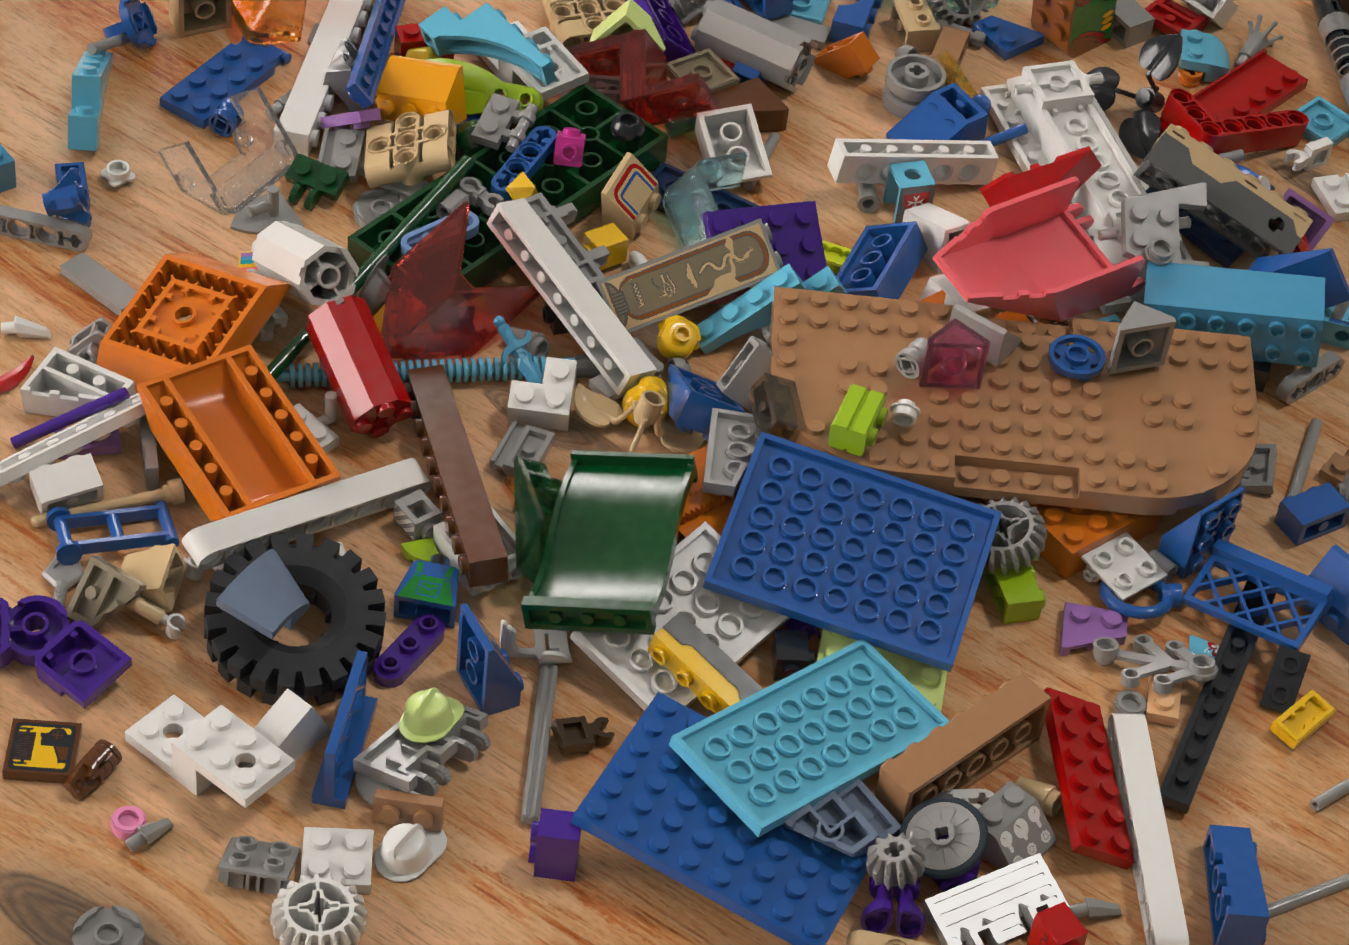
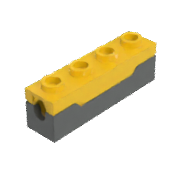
[647,611,763,714]

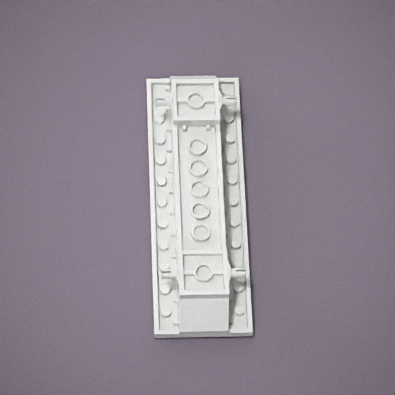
[980,60,1193,314]

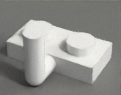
[293,391,340,453]

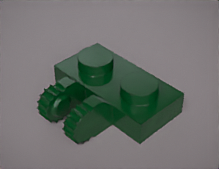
[285,153,350,211]

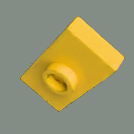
[1269,689,1337,750]

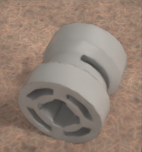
[895,337,938,379]

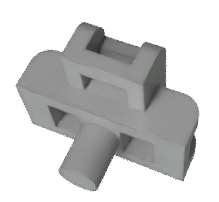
[67,318,113,364]

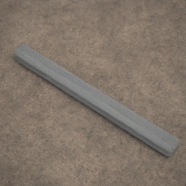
[521,663,558,825]

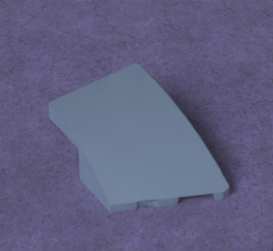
[216,549,310,639]
[783,779,901,857]

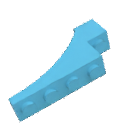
[418,2,556,86]
[68,51,113,151]
[697,263,848,355]

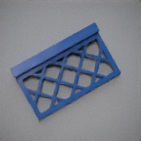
[1183,538,1333,651]
[312,650,377,809]

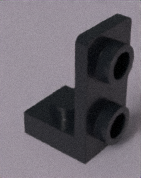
[1260,645,1311,714]

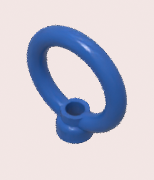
[1099,580,1183,619]

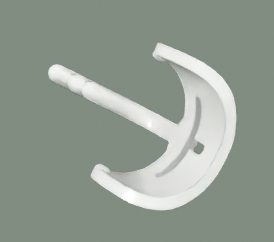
[499,619,573,665]

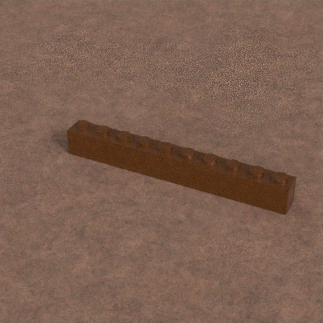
[403,365,508,588]

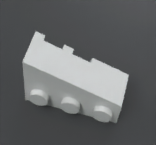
[20,347,136,420]

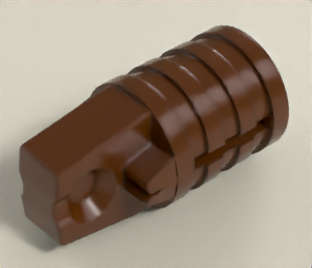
[63,739,122,800]

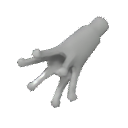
[1234,14,1284,68]

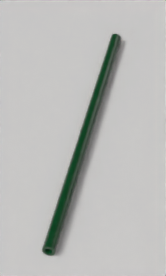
[267,155,474,380]

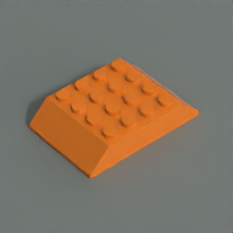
[137,344,341,521]

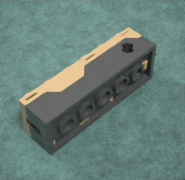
[1134,123,1314,259]

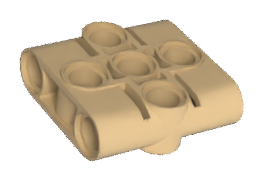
[540,0,626,55]
[364,109,456,188]

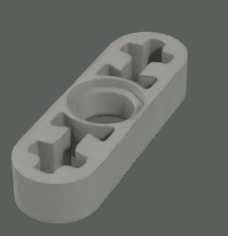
[1276,351,1345,404]

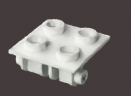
[1081,532,1168,601]

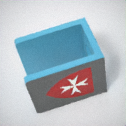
[883,160,936,223]

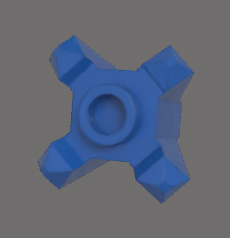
[42,167,92,224]

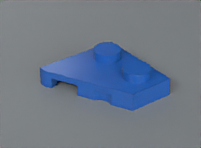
[971,15,1045,61]

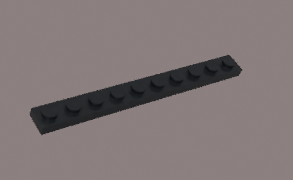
[1160,581,1277,814]

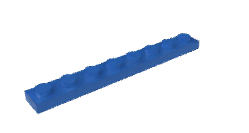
[346,0,405,109]

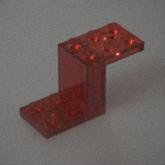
[568,29,719,126]

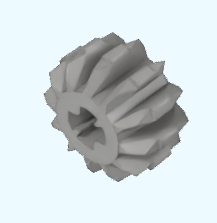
[866,833,925,891]

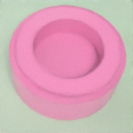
[111,806,146,840]

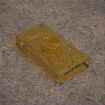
[936,50,977,98]

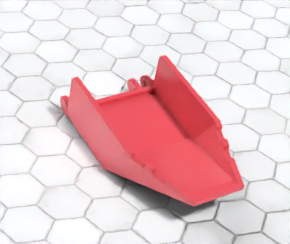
[933,176,1145,322]

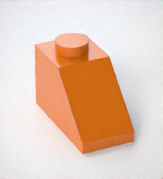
[814,31,880,79]

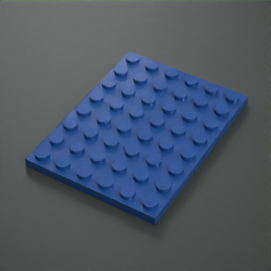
[702,431,1002,672]
[570,692,867,945]

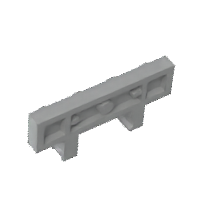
[525,192,610,286]

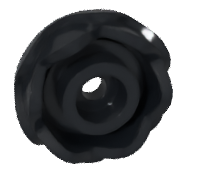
[610,112,645,143]

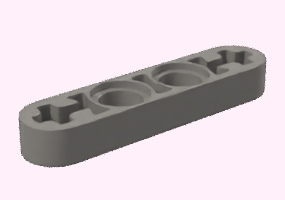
[0,205,93,251]

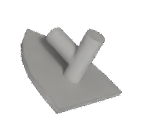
[230,185,304,234]

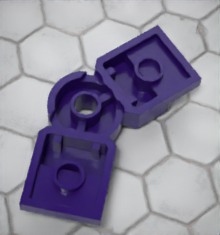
[0,595,133,709]

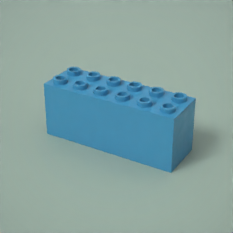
[1143,261,1325,367]

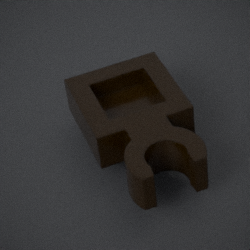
[551,716,615,754]

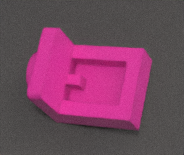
[553,127,586,167]

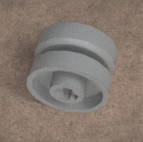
[882,54,947,119]

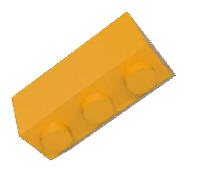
[376,55,467,125]

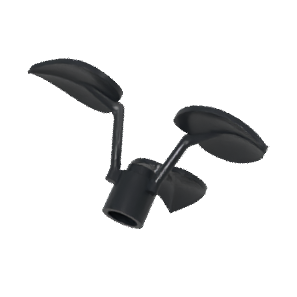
[1087,34,1183,159]

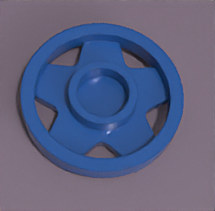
[1048,334,1106,381]

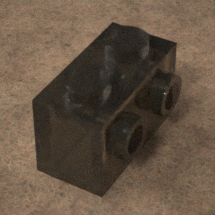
[747,373,806,442]

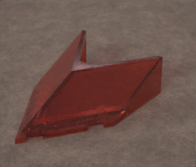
[381,201,541,360]

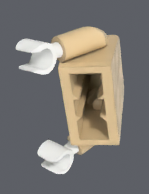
[121,544,203,640]

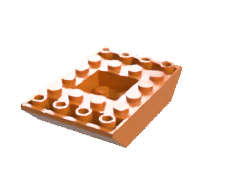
[96,252,291,394]

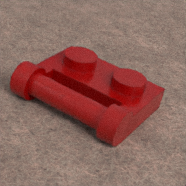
[1145,0,1209,35]

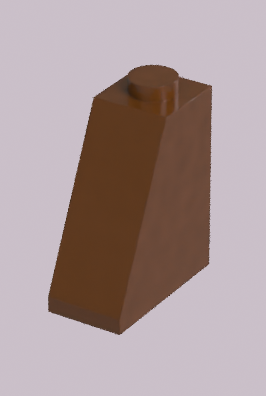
[701,77,789,132]

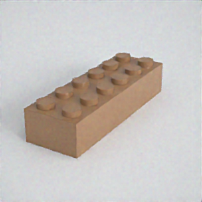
[874,673,1051,825]

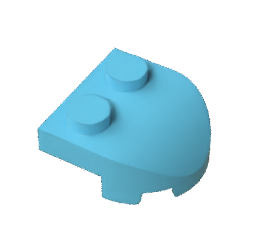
[1179,29,1230,82]

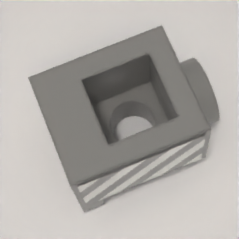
[393,489,442,541]

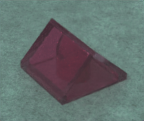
[919,318,990,389]

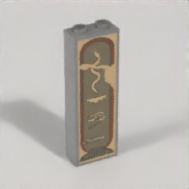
[593,218,783,334]

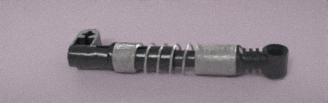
[1311,0,1349,109]

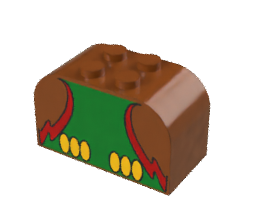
[1031,0,1117,58]

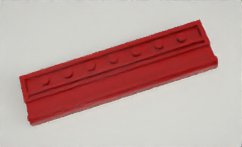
[1159,49,1308,135]

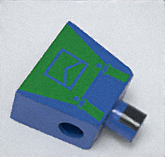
[394,554,459,628]

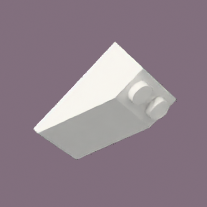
[694,104,773,187]

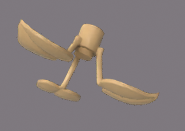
[573,383,706,454]

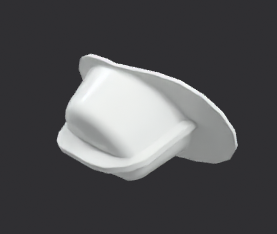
[374,823,447,882]

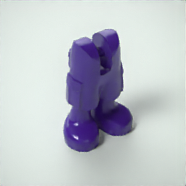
[860,876,926,939]

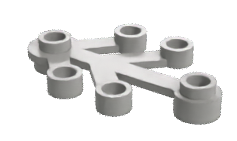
[1092,634,1218,694]

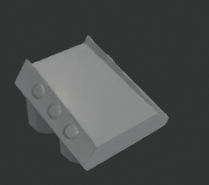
[323,38,381,113]

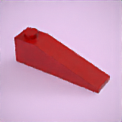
[980,146,1102,207]

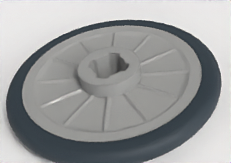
[899,796,988,879]

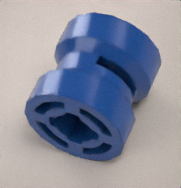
[208,98,246,137]

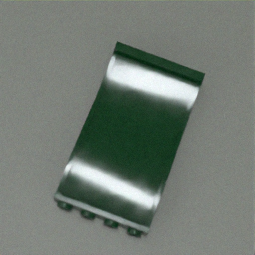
[521,450,698,635]

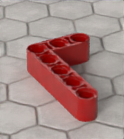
[1161,88,1309,155]

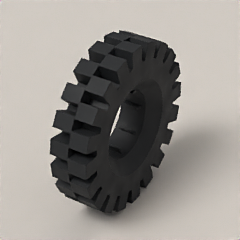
[204,533,386,706]

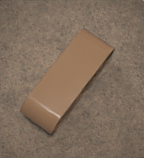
[930,25,971,86]

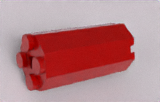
[305,295,413,437]

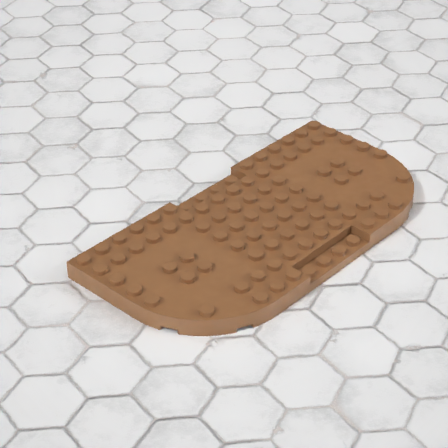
[768,286,1259,515]

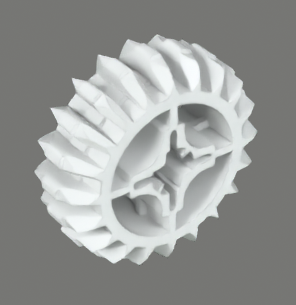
[270,871,367,945]

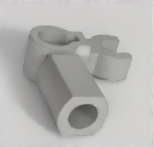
[436,177,504,218]

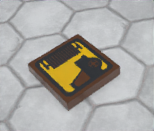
[2,718,82,783]

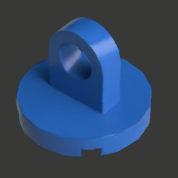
[103,0,157,49]

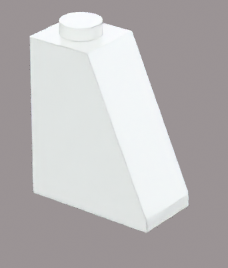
[903,203,970,273]
[239,688,331,768]

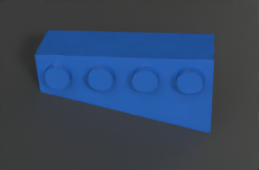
[1203,825,1270,945]

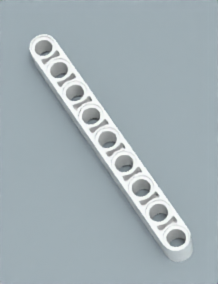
[182,458,432,570]
[1108,713,1189,945]

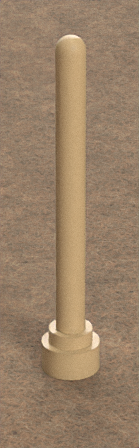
[31,478,186,528]

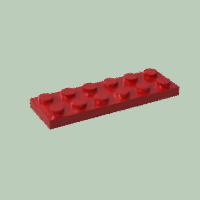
[1044,687,1135,870]

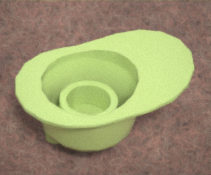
[398,687,465,743]

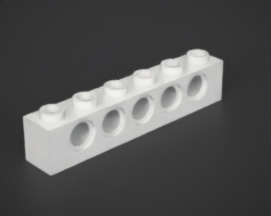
[827,138,999,185]

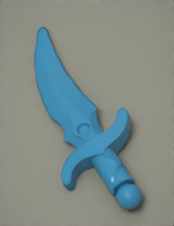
[493,316,543,384]

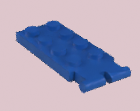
[160,32,292,129]

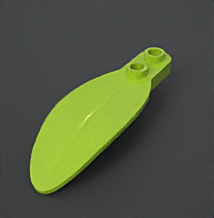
[425,58,544,115]

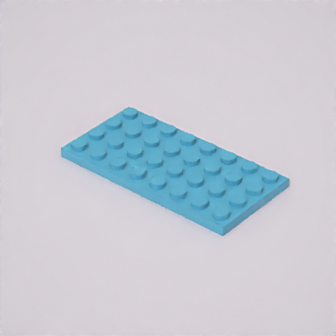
[669,639,950,837]

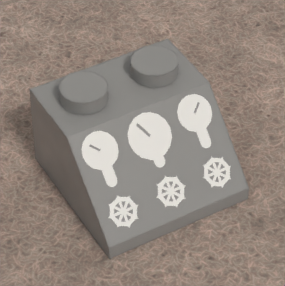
[978,781,1057,870]

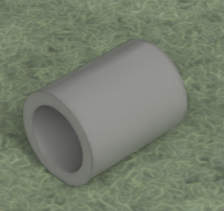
[1148,549,1178,583]

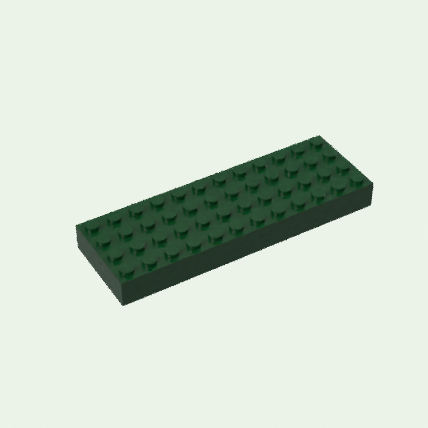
[347,83,668,318]

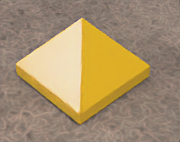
[505,172,538,200]

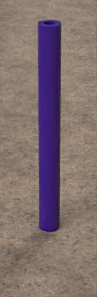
[10,387,130,449]

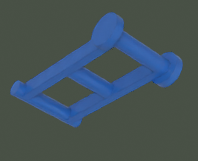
[46,501,180,565]

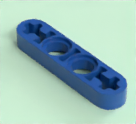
[490,126,557,202]

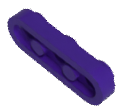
[373,614,445,688]

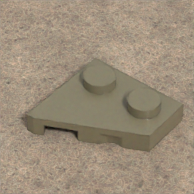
[66,556,147,630]

